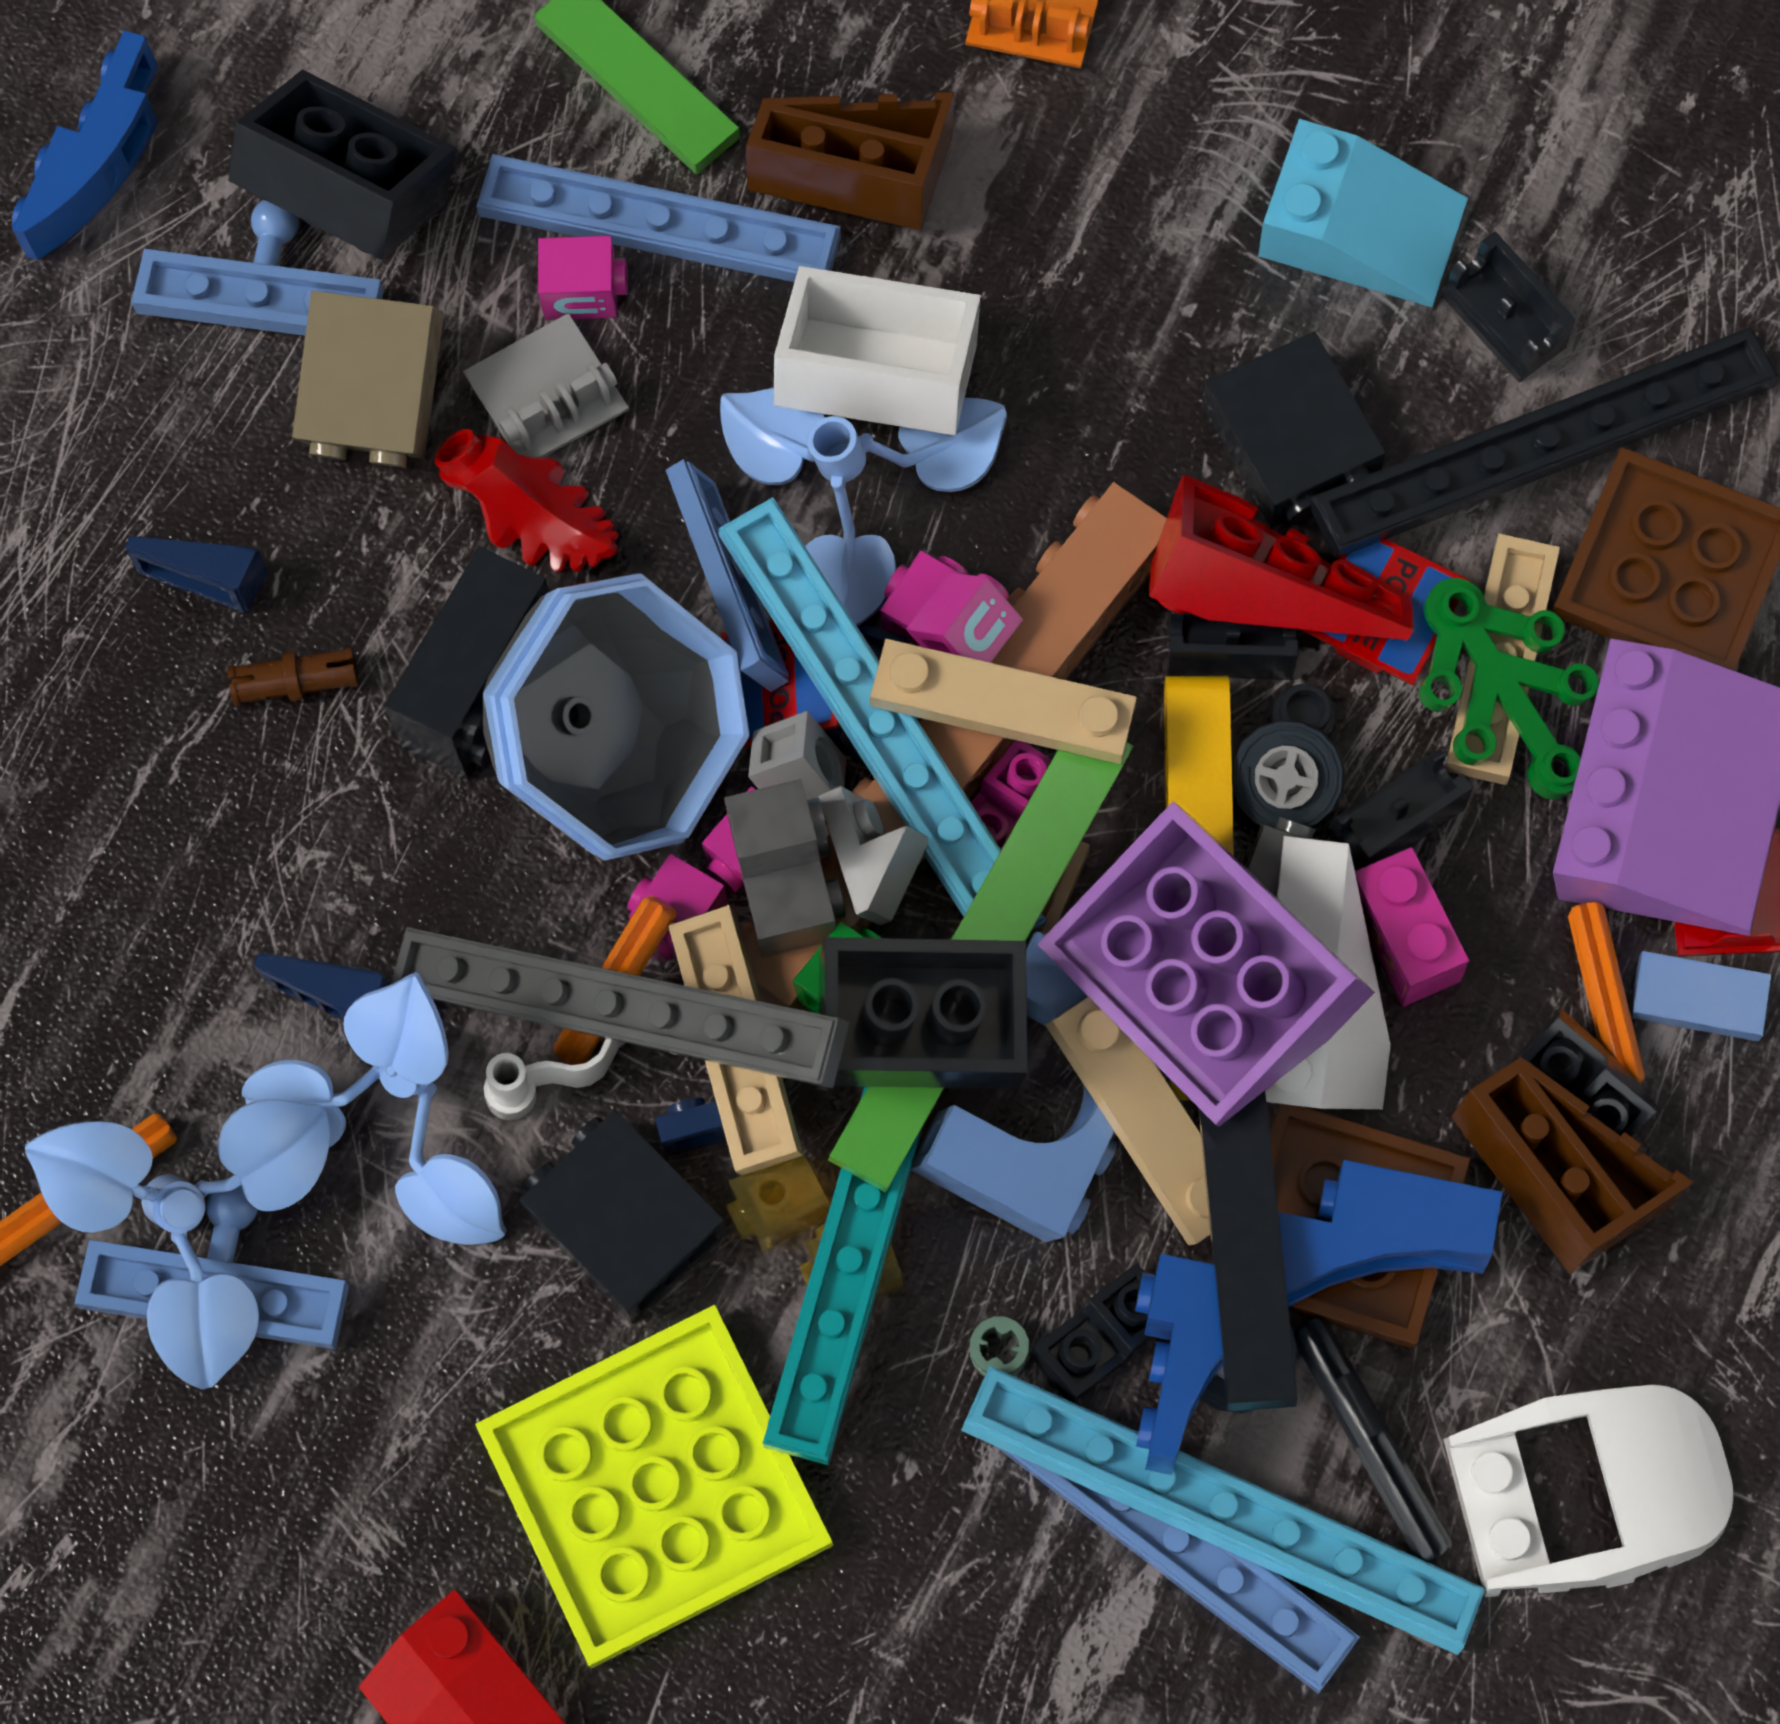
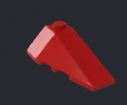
[1149,474,1414,640]
[358,1589,567,1724]

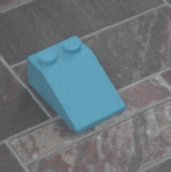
[1258,119,1468,308]

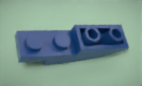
[12,30,158,260]

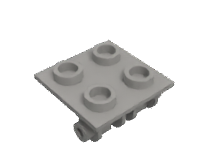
[463,313,629,457]

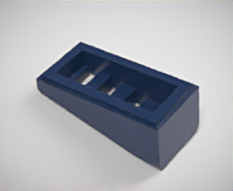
[125,536,267,613]
[254,952,389,1021]

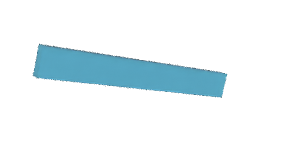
[718,497,1047,935]
[961,1366,1486,1655]

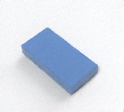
[1630,951,1771,1042]

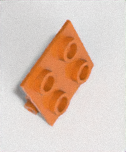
[965,0,1099,69]

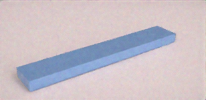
[476,154,841,282]
[995,1446,1360,1694]

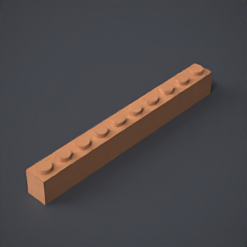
[741,482,1167,1010]

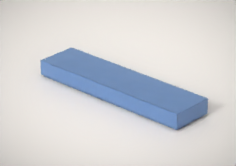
[666,459,789,692]

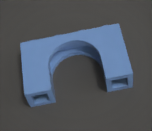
[911,932,1117,1242]

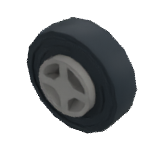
[1232,720,1345,828]

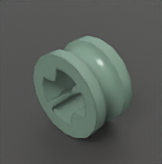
[970,1317,1029,1377]

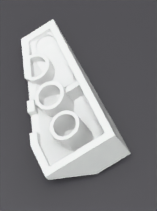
[1265,836,1391,1109]

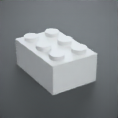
[774,266,981,436]

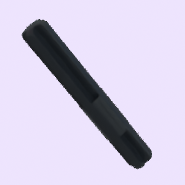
[1293,1317,1452,1562]

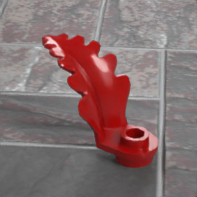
[435,429,619,572]

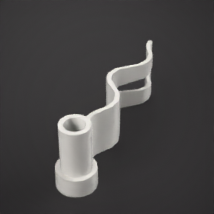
[484,1038,679,1120]

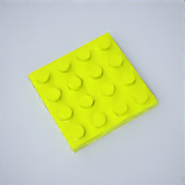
[475,1305,833,1669]

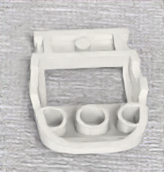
[1444,1385,1733,1597]

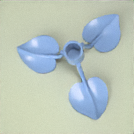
[720,388,1007,627]
[242,972,507,1245]
[25,1099,330,1389]

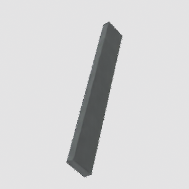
[391,927,850,1089]

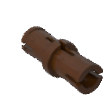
[227,647,359,706]

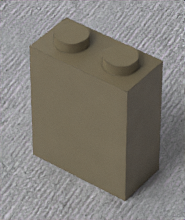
[292,290,444,468]

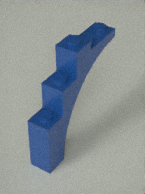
[1135,1160,1502,1475]

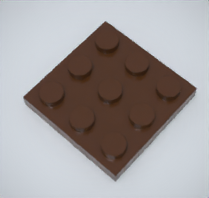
[1552,447,1780,671]
[1270,1104,1471,1349]

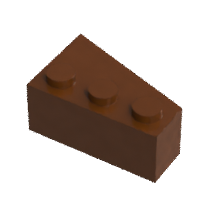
[746,92,955,231]
[1451,1057,1694,1275]

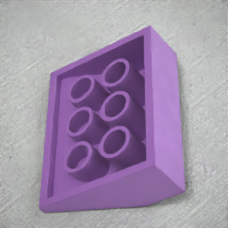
[1553,639,1780,936]
[1037,801,1375,1126]

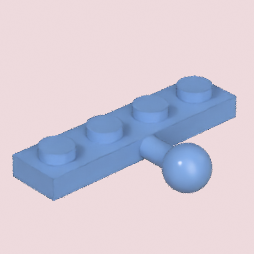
[131,200,384,336]
[74,1185,349,1350]

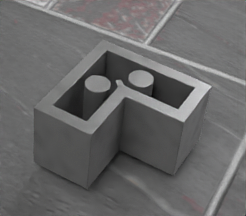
[724,779,846,958]

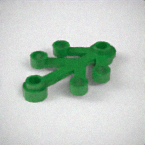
[1419,578,1599,800]

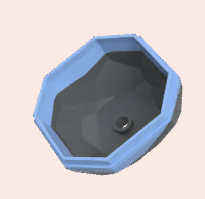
[483,573,749,861]

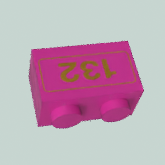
[1355,847,1469,1007]

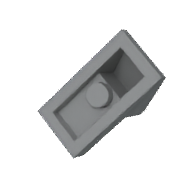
[818,786,928,926]

